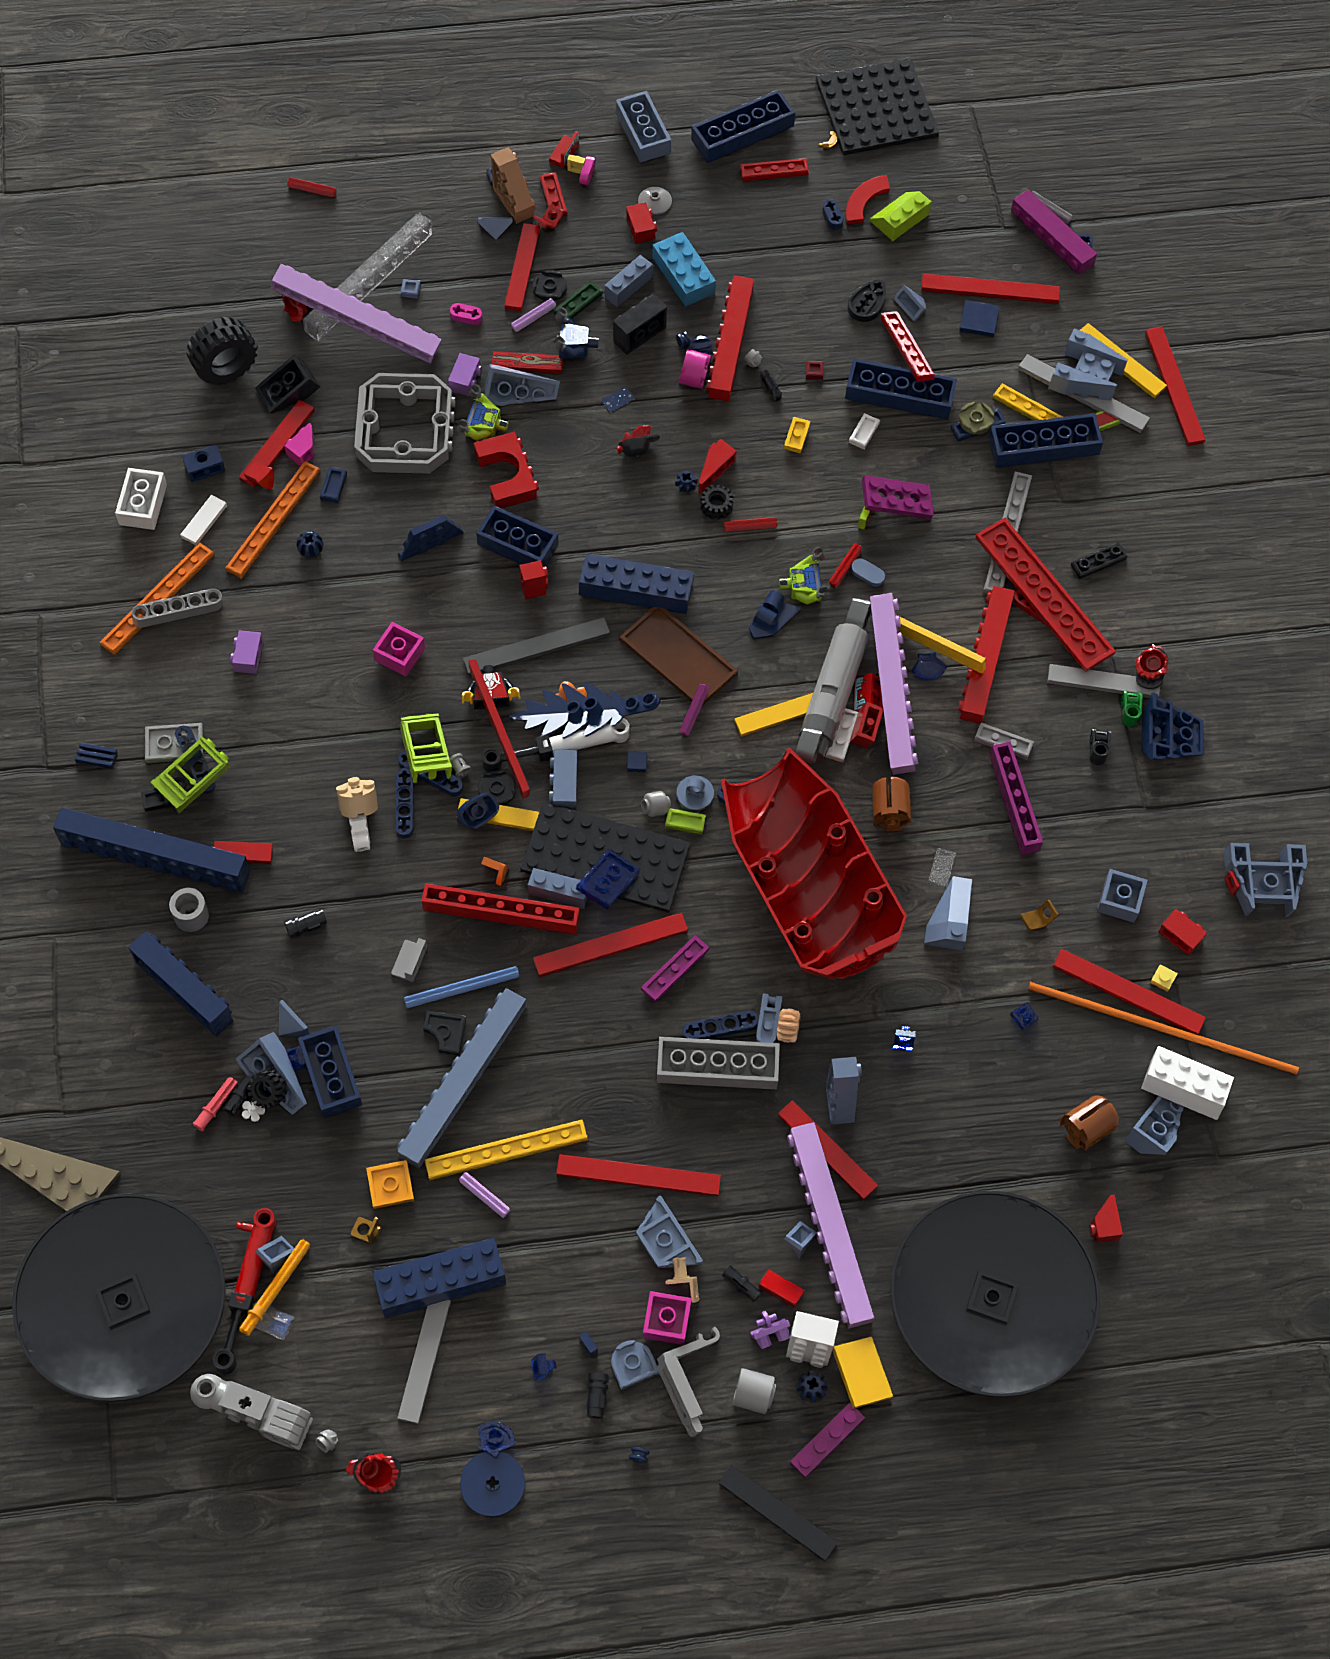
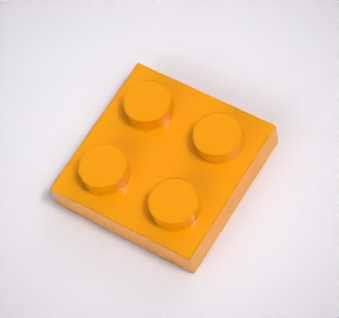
[366,1160,414,1209]

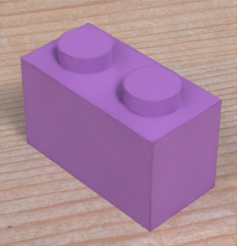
[448,353,482,396]
[230,630,263,674]

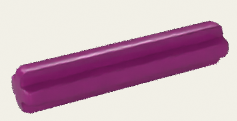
[679,684,709,736]

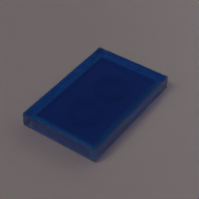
[576,849,641,910]

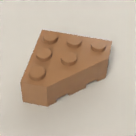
[491,147,536,224]

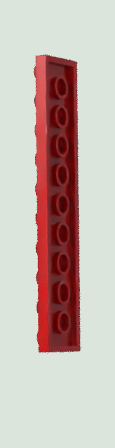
[975,518,1116,672]

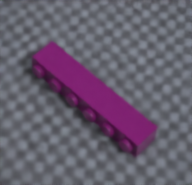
[1011,190,1097,274]
[989,741,1043,855]

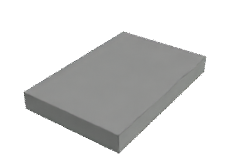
[145,723,203,763]

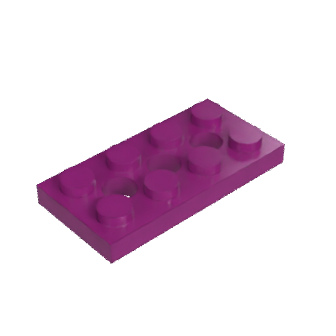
[862,475,934,519]

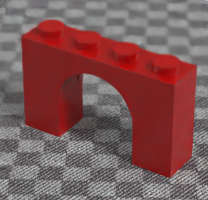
[474,432,539,509]

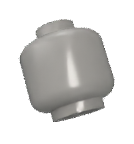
[641,791,671,817]

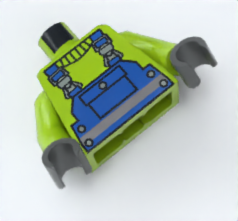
[457,384,509,441]
[779,547,829,605]

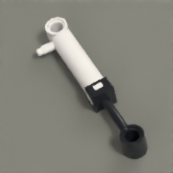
[482,718,629,772]

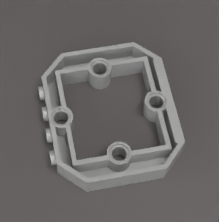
[354,373,455,474]

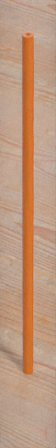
[1028,982,1299,1075]

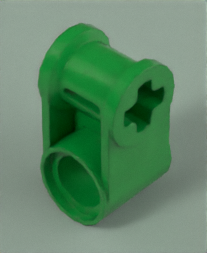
[1121,690,1143,727]

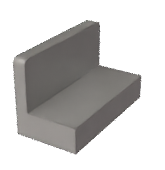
[391,938,427,982]

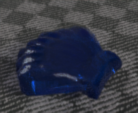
[912,652,947,680]
[478,1421,515,1457]

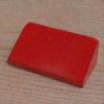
[758,1270,805,1308]

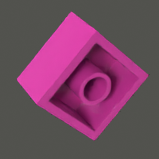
[373,622,425,677]
[643,1291,692,1345]

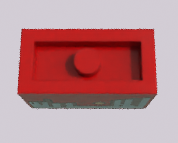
[549,131,579,168]
[853,673,883,712]

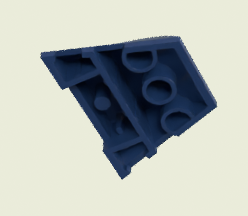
[1142,692,1204,760]

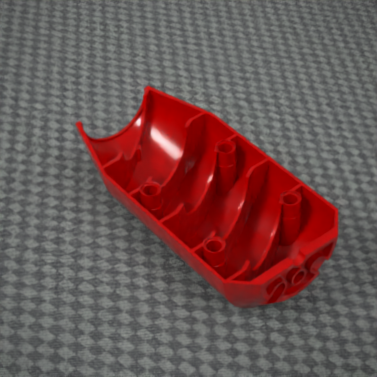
[721,748,907,980]

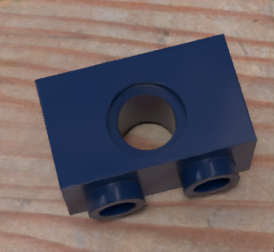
[182,445,225,483]

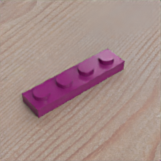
[641,935,709,1003]
[790,1403,865,1478]

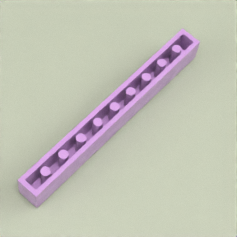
[271,264,441,364]
[870,593,918,775]
[787,1122,874,1329]

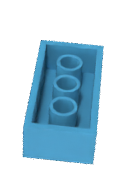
[652,232,716,307]

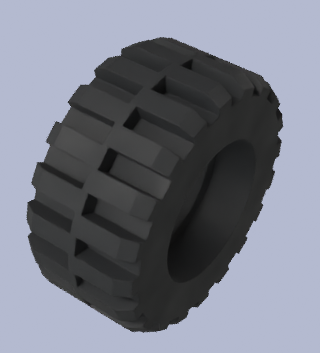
[186,317,258,385]

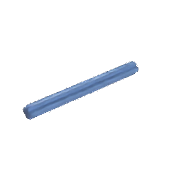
[404,966,519,1008]

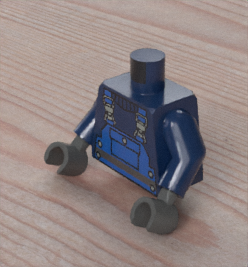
[554,307,599,359]

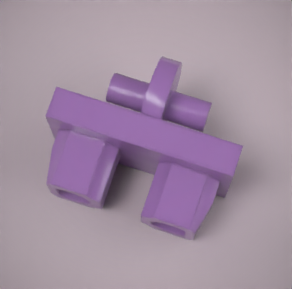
[750,1311,790,1349]

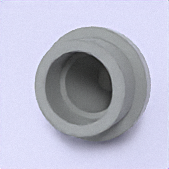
[744,349,762,367]
[315,1430,338,1453]

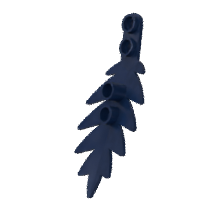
[509,682,660,739]

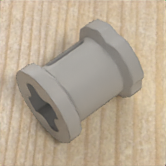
[449,753,471,779]

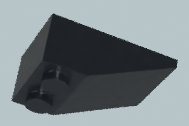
[255,354,320,414]

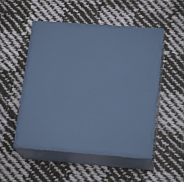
[400,279,421,299]

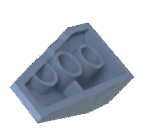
[484,364,560,406]
[924,876,972,951]
[236,1032,307,1115]
[1124,1096,1184,1155]

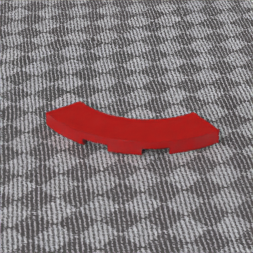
[846,175,890,224]

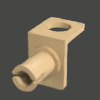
[665,1257,699,1303]

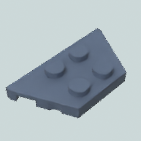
[636,1195,703,1268]

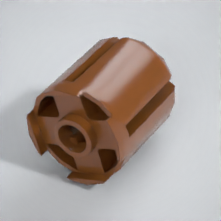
[872,777,911,831]
[1060,1095,1119,1151]

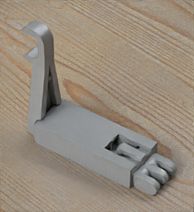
[657,1327,720,1437]

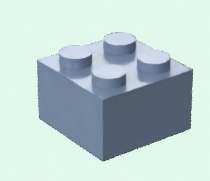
[1097,869,1148,923]

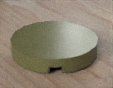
[959,402,994,434]

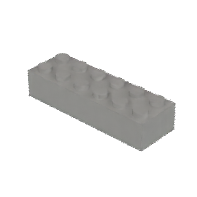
[657,1037,780,1090]

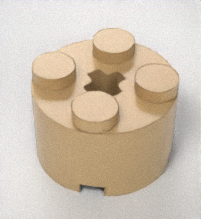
[336,777,378,818]

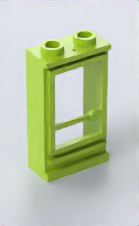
[400,713,452,783]
[151,736,230,813]

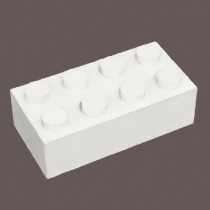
[1141,1046,1234,1120]
[786,1311,839,1368]

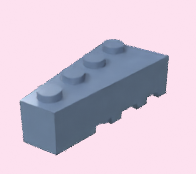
[825,1057,862,1125]

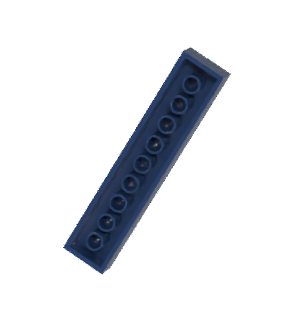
[53,807,251,892]

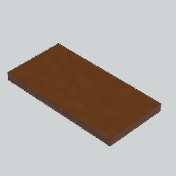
[619,607,738,706]

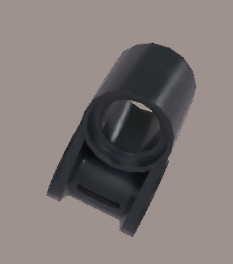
[1089,728,1111,765]

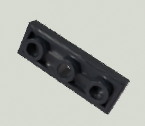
[1071,542,1128,579]

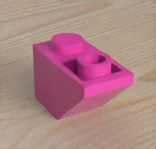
[284,423,314,466]

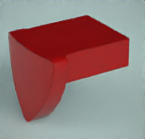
[244,461,274,489]

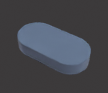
[851,559,885,587]

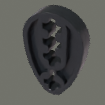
[848,280,886,322]

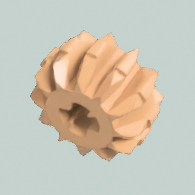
[777,1008,800,1043]

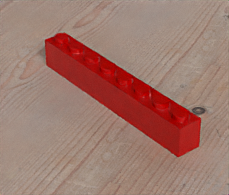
[706,276,754,401]
[958,586,1015,724]
[421,883,580,935]

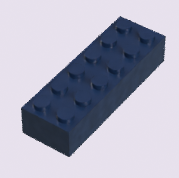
[691,90,795,163]
[845,358,957,419]
[988,413,1103,467]
[579,553,694,614]
[128,931,233,1037]
[373,1238,506,1319]

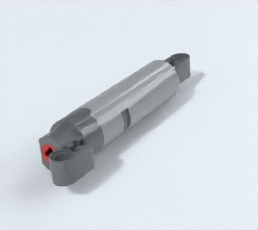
[795,598,872,764]

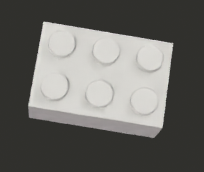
[115,468,167,530]

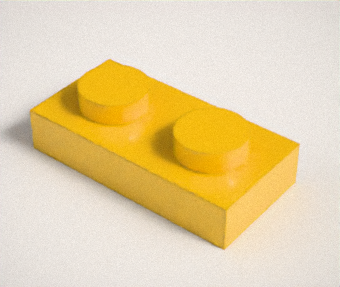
[784,417,811,453]

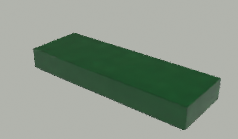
[553,281,603,319]

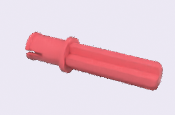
[192,1077,238,1132]

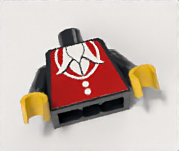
[462,665,520,709]

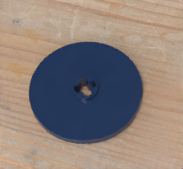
[460,1451,525,1517]

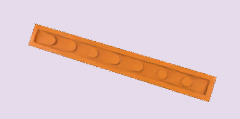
[225,461,320,579]
[100,543,214,655]

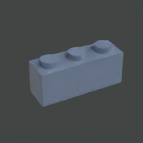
[605,255,653,307]
[549,750,577,810]
[528,868,590,909]

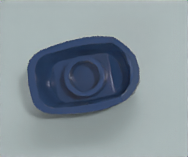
[457,792,499,829]

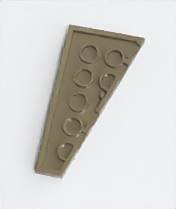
[0,1137,121,1212]

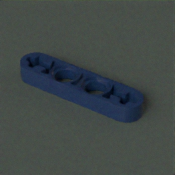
[175,725,216,794]
[398,751,463,797]
[395,768,414,839]
[682,1011,758,1039]

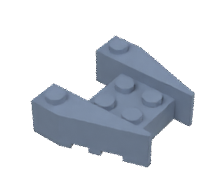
[1048,329,1128,400]
[1223,843,1307,917]

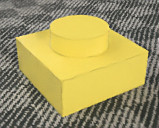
[567,155,585,174]
[1150,964,1178,992]

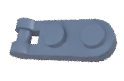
[756,993,783,1043]

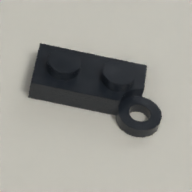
[141,777,187,812]

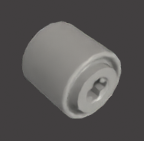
[169,888,209,932]
[732,1368,776,1414]

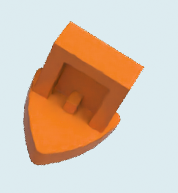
[481,857,509,886]

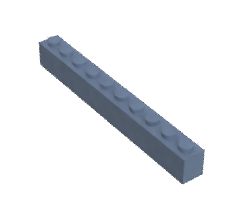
[397,988,527,1169]

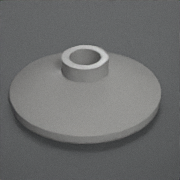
[638,187,672,215]

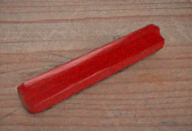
[287,177,337,197]
[724,517,777,532]
[829,543,862,588]

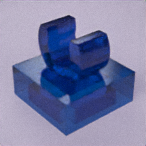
[1010,1002,1039,1030]
[893,1025,915,1051]
[286,1046,307,1070]
[531,1353,556,1381]

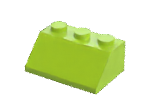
[870,191,932,241]

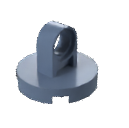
[676,775,714,813]

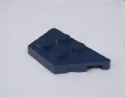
[398,515,463,562]

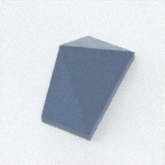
[478,217,513,239]
[893,285,926,322]
[279,1000,310,1037]
[784,1221,816,1259]
[256,1236,294,1273]

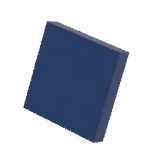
[960,300,999,337]

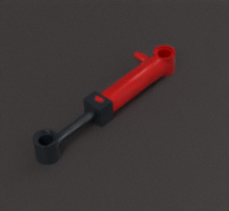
[213,1208,277,1374]

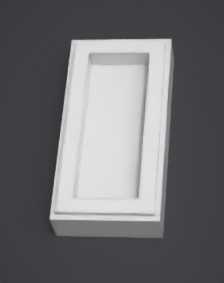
[849,413,880,450]

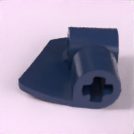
[749,590,801,639]

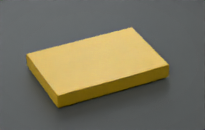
[832,1337,893,1409]

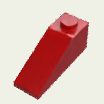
[698,439,737,494]

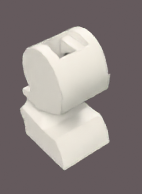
[349,814,370,852]

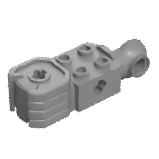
[190,1374,313,1450]

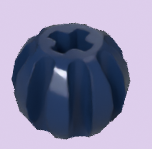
[690,335,713,357]
[296,531,324,558]
[796,1371,828,1403]

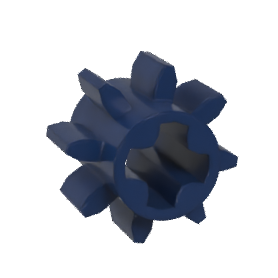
[675,470,697,494]

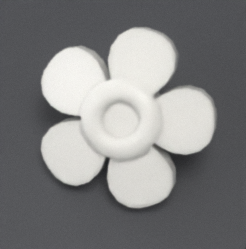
[242,1101,265,1122]

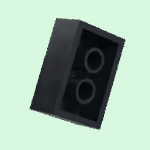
[613,294,667,355]

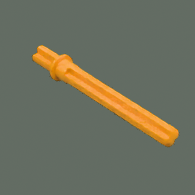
[240,1239,310,1336]

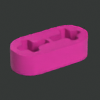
[579,156,596,186]
[450,303,482,325]

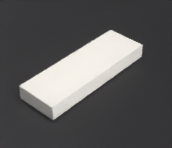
[180,495,227,546]
[825,708,858,762]

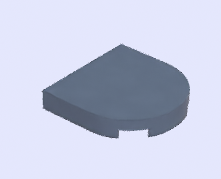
[611,1340,659,1390]

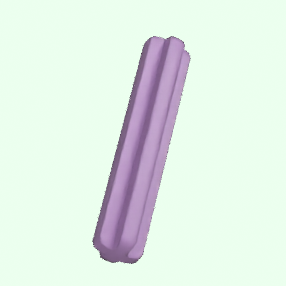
[511,299,556,332]
[459,1172,510,1218]

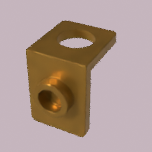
[1020,900,1059,931]
[351,1217,381,1244]

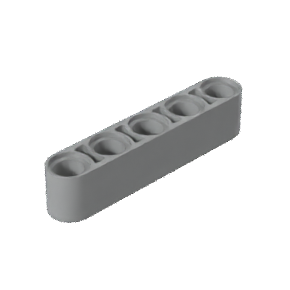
[132,589,222,628]

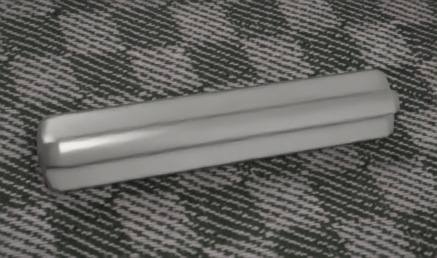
[1032,191,1072,224]

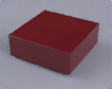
[805,361,824,380]

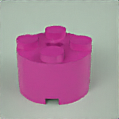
[678,349,711,389]

